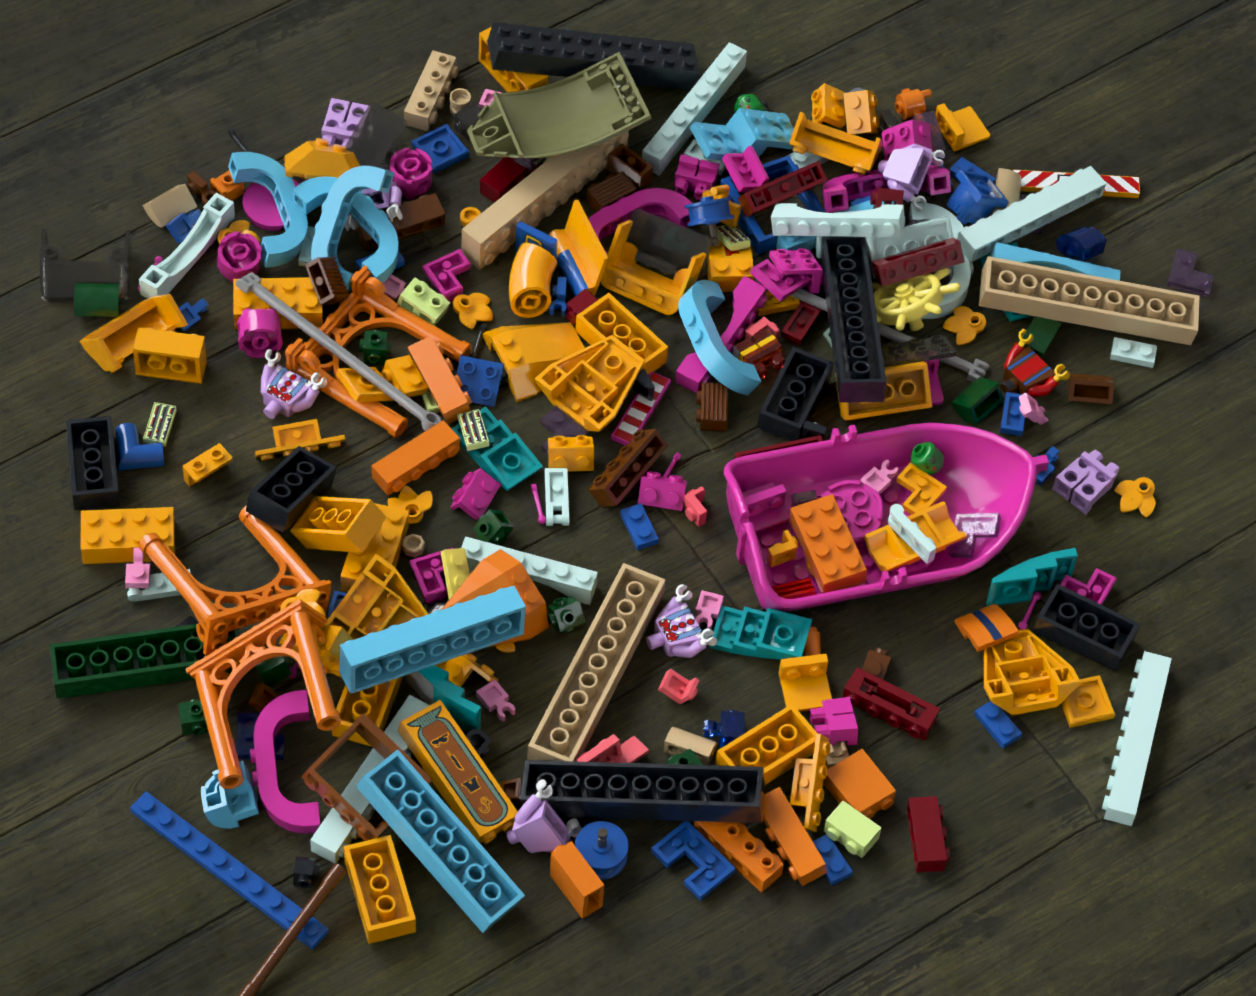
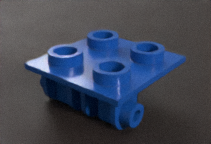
[456,355,504,407]

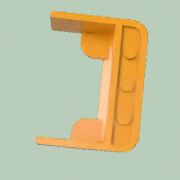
[600,220,706,315]
[80,294,188,373]

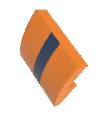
[954,604,1019,652]

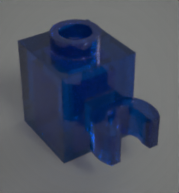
[703,710,745,747]

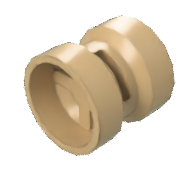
[450,88,471,118]

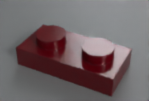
[781,301,821,345]

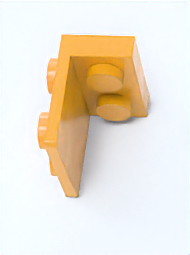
[934,103,990,152]
[778,654,832,712]

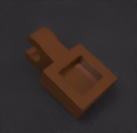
[187,171,217,206]

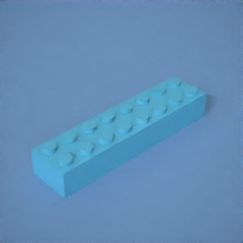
[339,586,526,694]
[356,750,525,933]

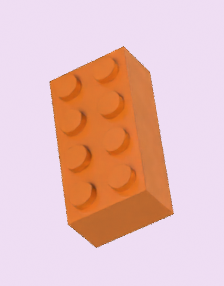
[790,494,867,594]

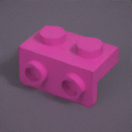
[722,146,769,192]
[450,468,501,521]
[638,471,687,511]

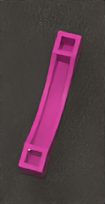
[676,276,768,393]

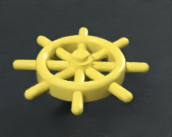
[872,268,961,331]

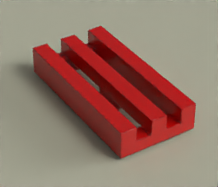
[772,578,816,599]

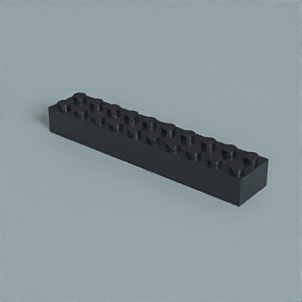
[487,22,700,90]
[820,236,886,403]
[520,760,765,823]

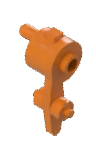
[895,88,939,152]

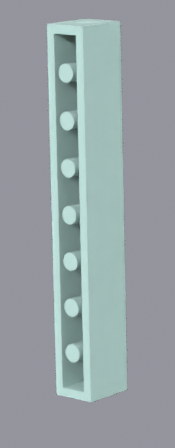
[642,42,747,176]
[957,166,1107,262]
[1102,651,1172,826]
[310,695,430,864]

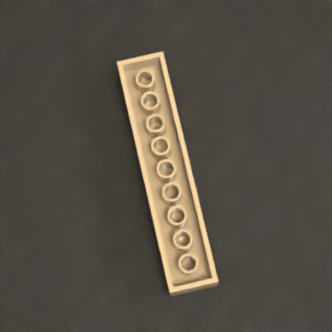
[461,130,629,270]
[979,256,1199,345]
[527,563,666,761]

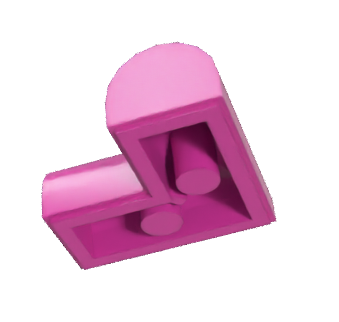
[422,249,471,303]
[410,547,453,604]
[1060,568,1117,605]

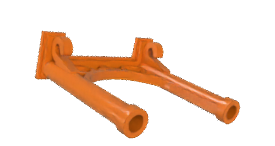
[285,265,472,438]
[139,506,331,656]
[186,599,341,789]

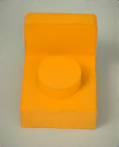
[767,530,798,568]

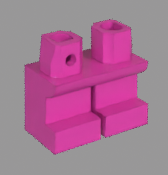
[674,154,720,200]
[810,697,858,746]

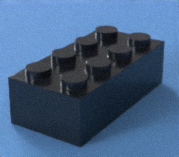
[757,347,834,441]
[66,416,120,511]
[246,446,337,533]
[1034,584,1140,672]

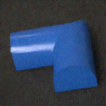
[115,423,165,471]

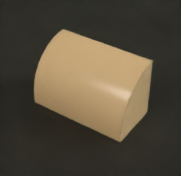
[993,168,1022,213]
[142,184,197,227]
[663,727,717,765]

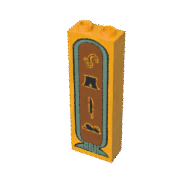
[398,700,518,844]

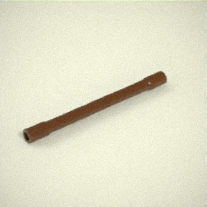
[237,863,347,996]

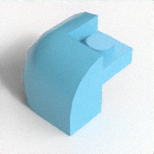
[201,761,259,828]

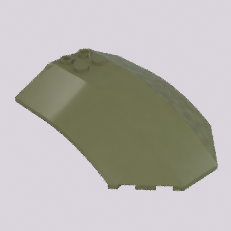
[467,52,652,158]

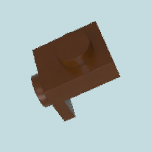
[862,647,892,680]
[249,683,281,713]

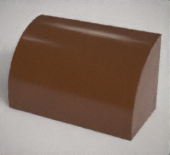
[1067,373,1115,404]

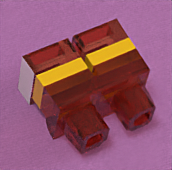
[733,328,785,380]

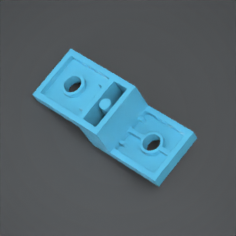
[689,108,794,161]

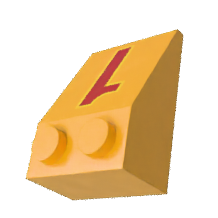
[706,237,754,292]

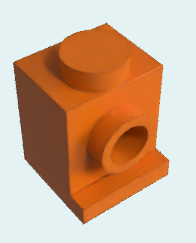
[210,170,245,201]

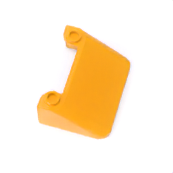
[789,112,882,175]

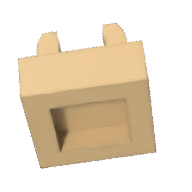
[825,741,849,769]

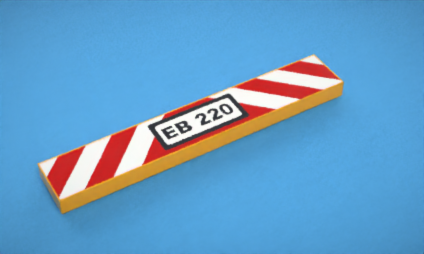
[1013,170,1140,198]

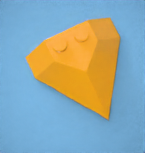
[284,138,360,179]

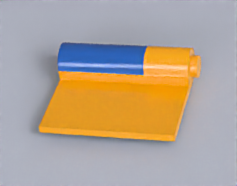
[549,200,608,297]

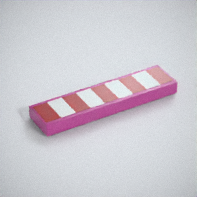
[611,371,671,446]

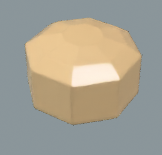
[402,534,425,558]

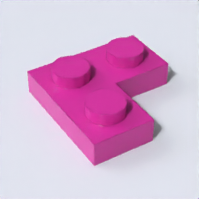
[750,259,811,302]

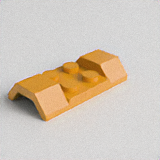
[865,501,967,571]

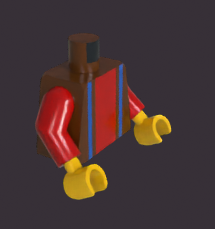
[1000,329,1070,397]

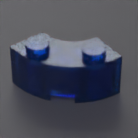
[1056,226,1107,262]

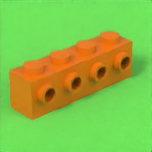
[408,336,472,424]
[371,420,460,496]
[762,787,827,886]
[694,821,784,893]

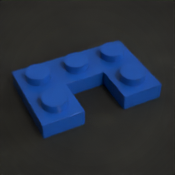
[651,821,736,901]

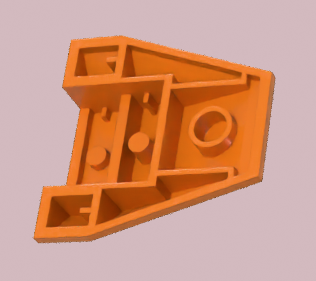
[441,549,549,648]

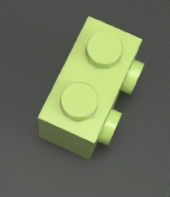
[397,277,450,326]
[824,801,881,858]

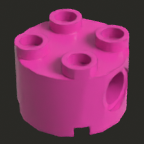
[389,148,432,200]
[217,232,261,283]
[237,308,283,358]

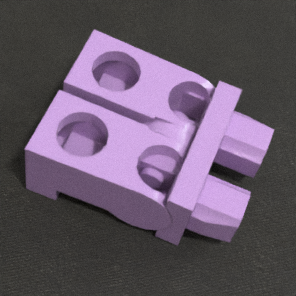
[321,98,371,153]
[1052,450,1120,515]

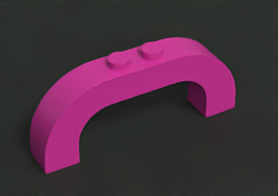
[822,165,951,213]
[588,188,692,255]
[250,690,321,834]

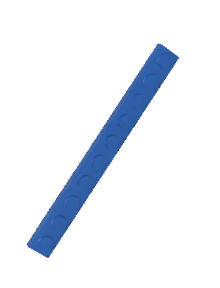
[130,792,329,950]

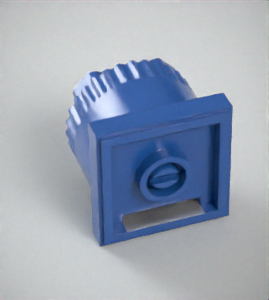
[946,170,1009,225]

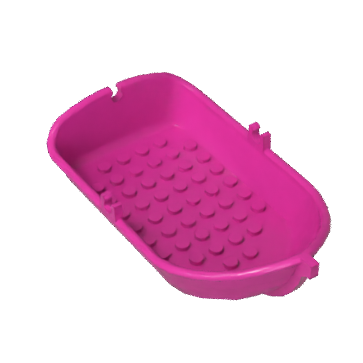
[724,423,1049,612]

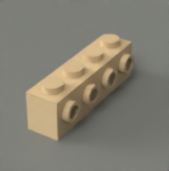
[404,50,459,131]

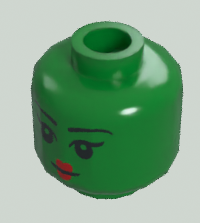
[734,94,765,113]
[911,442,944,475]

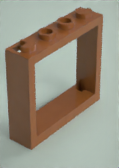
[302,713,432,841]

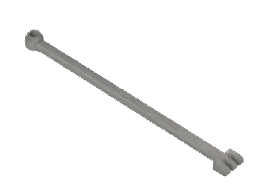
[236,272,441,431]
[753,277,989,382]

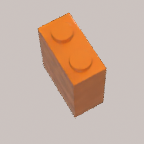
[823,749,896,819]
[550,841,604,919]

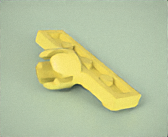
[441,548,470,599]

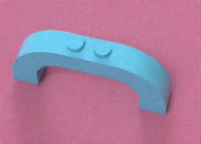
[228,152,308,268]
[311,166,395,294]
[292,176,398,283]
[678,280,761,396]

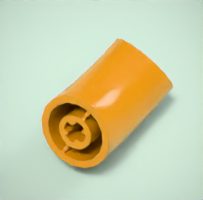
[509,243,557,318]

